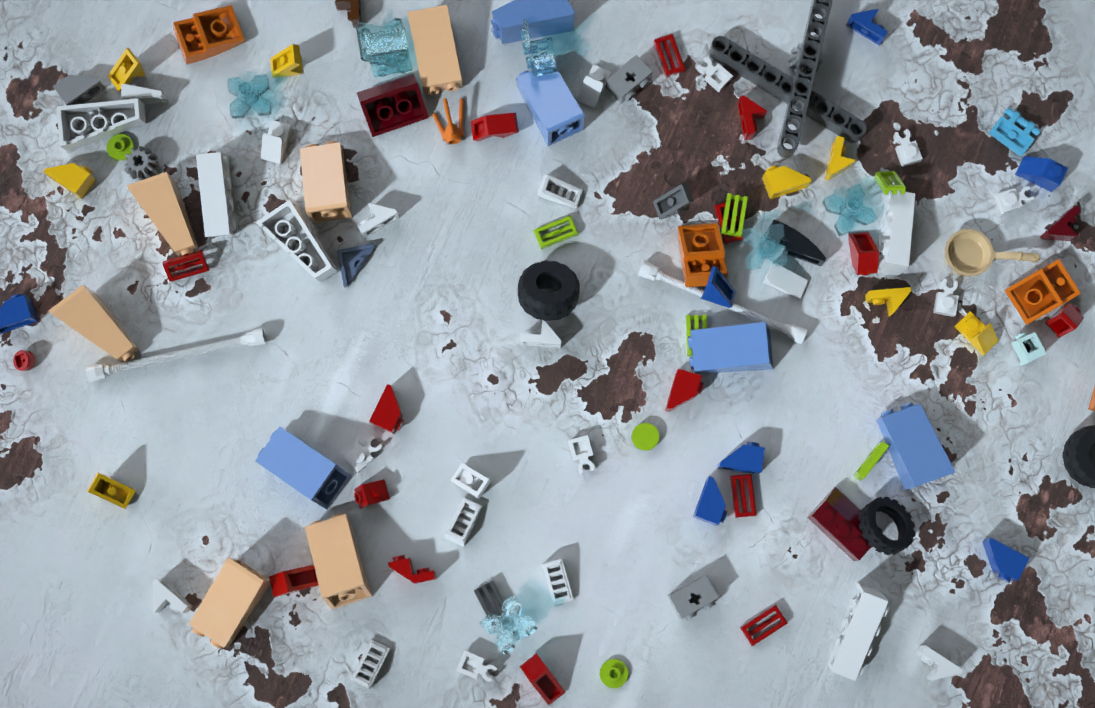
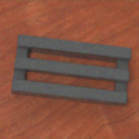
[474,580,512,629]

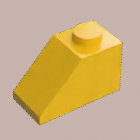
[43,163,96,199]
[762,165,812,200]

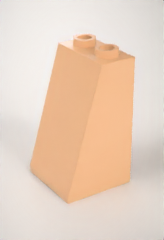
[407,5,463,95]
[300,141,353,224]
[305,514,372,609]
[189,557,270,649]

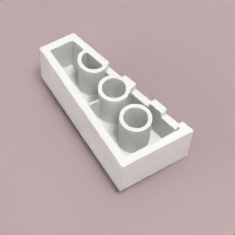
[56,98,146,151]
[196,152,236,237]
[878,190,917,276]
[255,200,338,282]
[829,583,889,681]

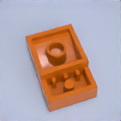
[173,5,245,65]
[677,223,728,287]
[1004,259,1081,325]

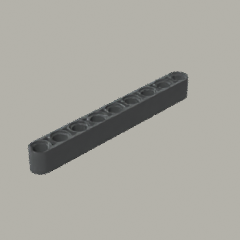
[777,0,833,158]
[709,36,867,143]

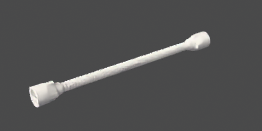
[638,260,808,344]
[86,328,267,382]

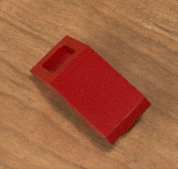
[470,113,519,141]
[388,555,436,584]

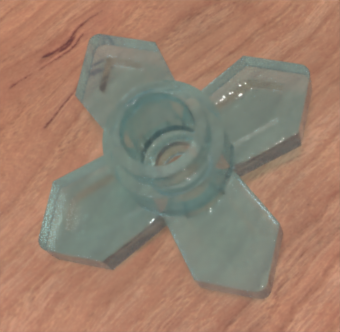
[227,74,272,119]
[822,184,877,236]
[742,223,788,270]
[480,595,538,655]

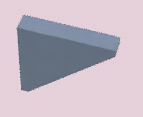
[337,243,375,288]

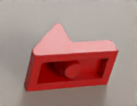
[737,95,767,141]

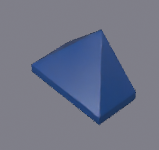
[701,266,736,308]

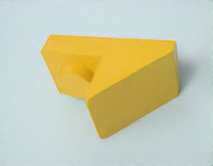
[270,44,303,78]
[107,48,145,91]
[825,136,856,180]
[865,287,911,317]
[954,311,999,356]
[87,472,136,509]

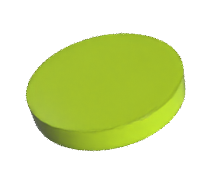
[107,134,135,161]
[631,423,659,451]
[599,659,628,688]

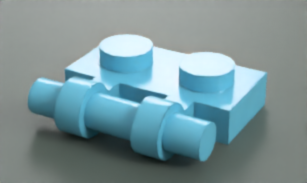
[988,107,1041,157]

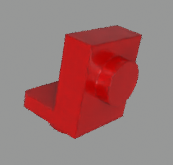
[354,479,390,509]

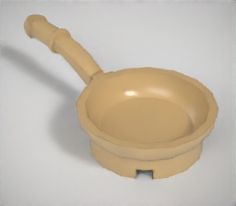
[944,229,1040,277]

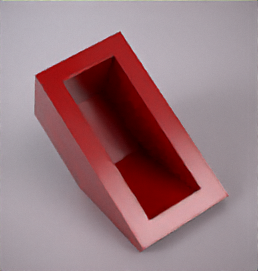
[848,232,879,276]
[1045,303,1084,338]
[665,369,704,412]
[369,384,404,434]
[269,565,319,597]
[519,653,566,705]

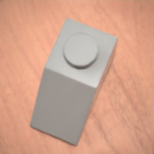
[53,75,106,105]

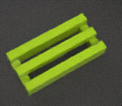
[875,171,906,195]
[721,193,748,237]
[533,215,578,250]
[686,315,707,356]
[854,442,889,481]

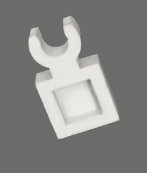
[696,57,733,92]
[893,129,923,167]
[994,186,1035,214]
[933,279,959,317]
[568,435,594,474]
[344,436,383,473]
[456,650,497,682]

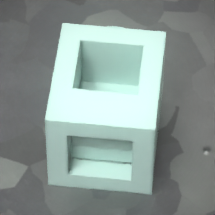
[1011,332,1047,366]

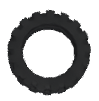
[859,497,916,555]

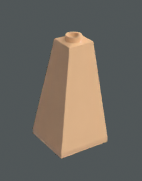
[127,172,199,257]
[49,285,139,363]

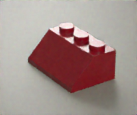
[357,74,429,137]
[807,487,882,561]

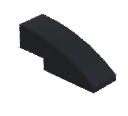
[766,219,826,266]

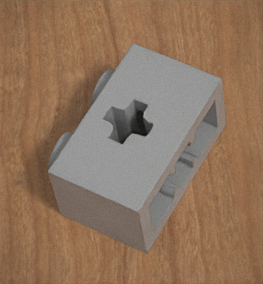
[606,55,652,104]
[667,575,719,620]

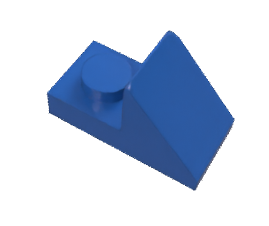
[846,9,888,46]

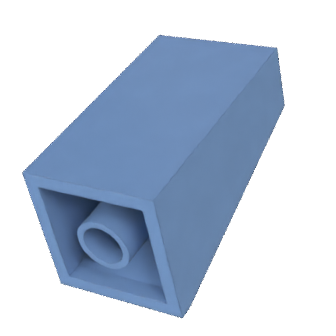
[491,0,575,44]
[516,61,585,146]
[688,322,774,374]
[877,402,955,490]
[255,426,351,509]

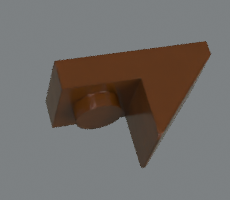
[335,0,362,28]

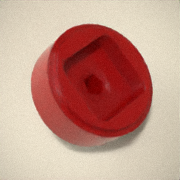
[13,350,35,371]

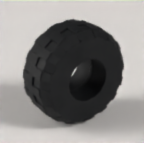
[518,260,580,321]
[1062,425,1095,488]

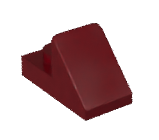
[1040,205,1081,241]

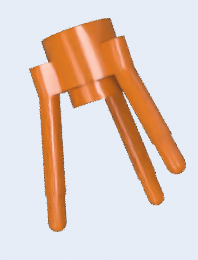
[432,98,464,144]

